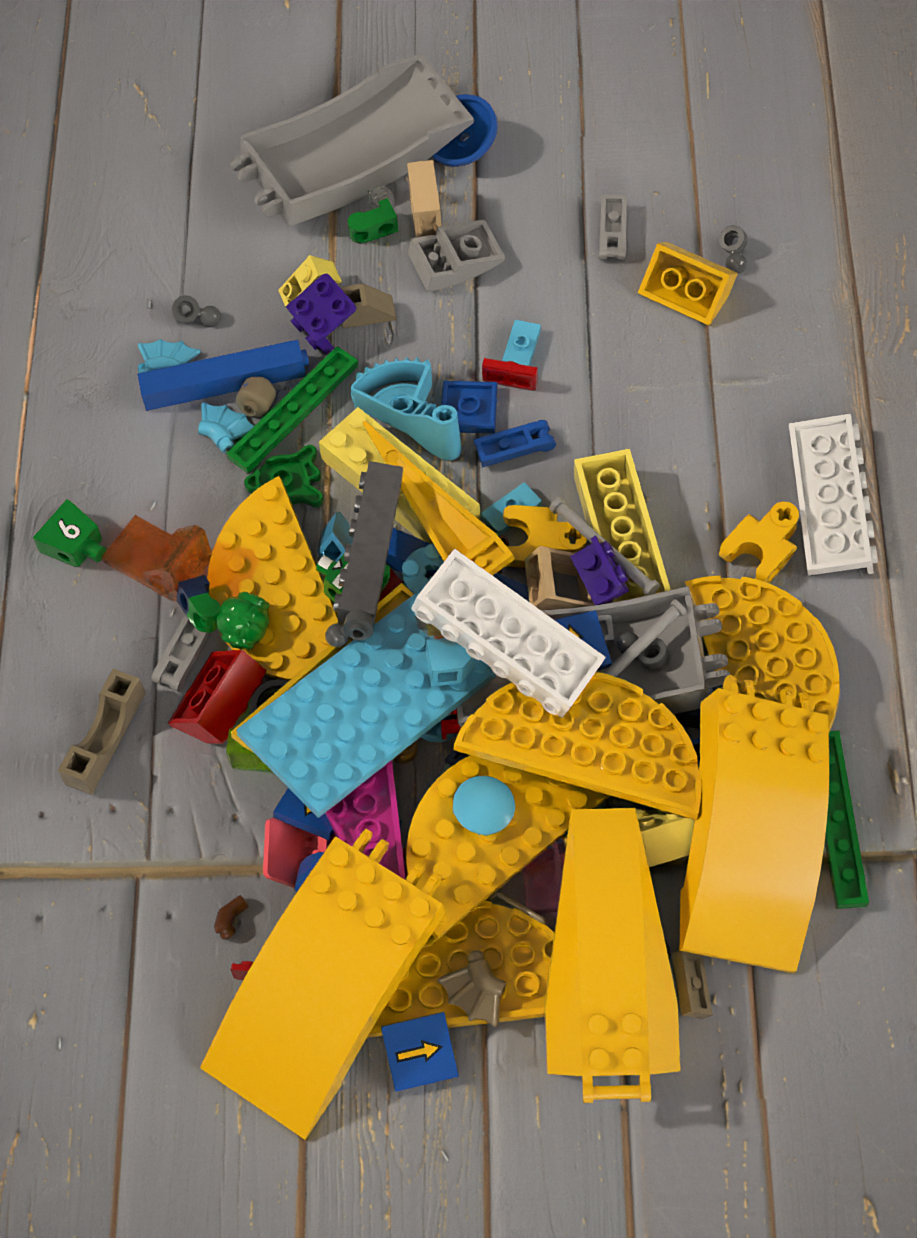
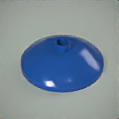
[431,94,498,167]

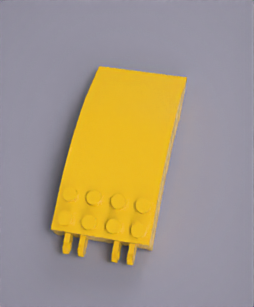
[679,675,829,973]
[200,829,446,1140]

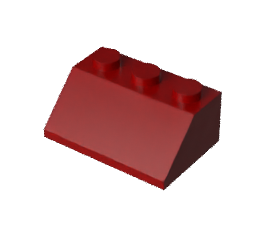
[167,650,267,744]

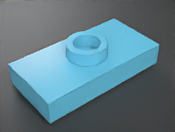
[502,320,541,366]
[480,482,542,535]

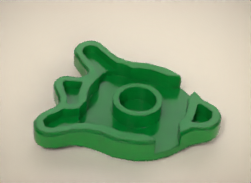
[244,444,324,507]

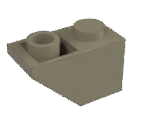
[340,284,396,329]

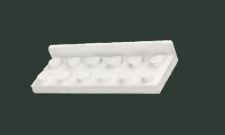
[789,414,878,576]
[411,549,606,718]

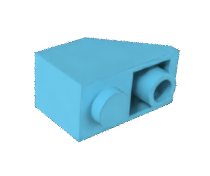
[426,636,480,687]

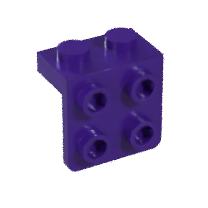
[286,274,357,355]

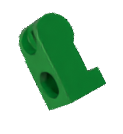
[347,198,399,243]

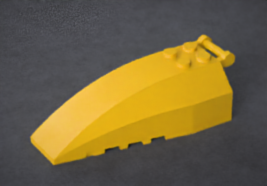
[545,808,680,1103]

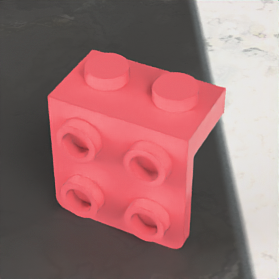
[263,818,335,888]

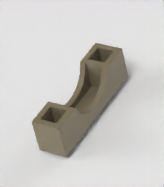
[58,669,146,795]

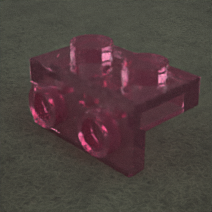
[523,842,565,914]

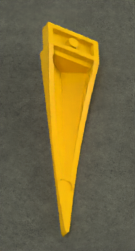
[363,421,515,576]

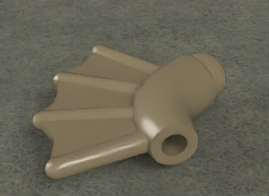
[437,950,506,1028]

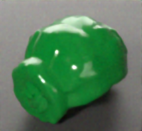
[216,591,270,651]

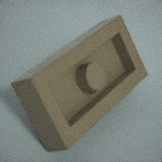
[672,951,713,1019]

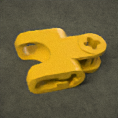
[719,501,799,583]
[503,505,587,568]

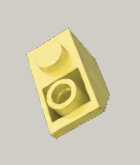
[278,255,342,309]

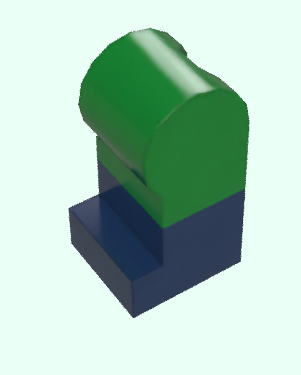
[176,575,221,633]

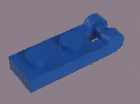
[474,420,556,468]

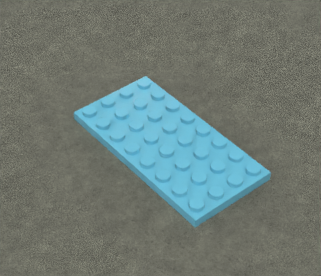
[236,590,497,818]

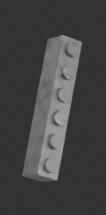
[333,461,403,625]

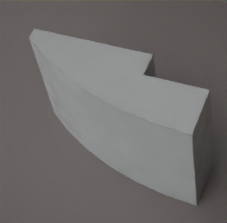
[407,219,505,292]

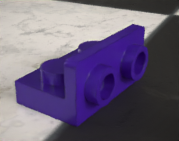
[570,535,629,605]

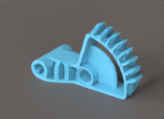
[351,357,462,460]

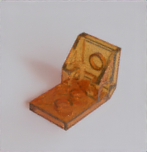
[102,515,212,601]

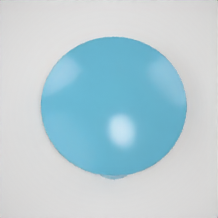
[452,776,515,836]

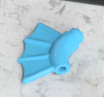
[137,339,201,373]
[198,402,254,453]

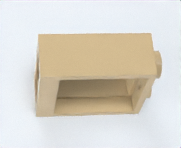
[407,160,441,238]
[524,546,594,610]

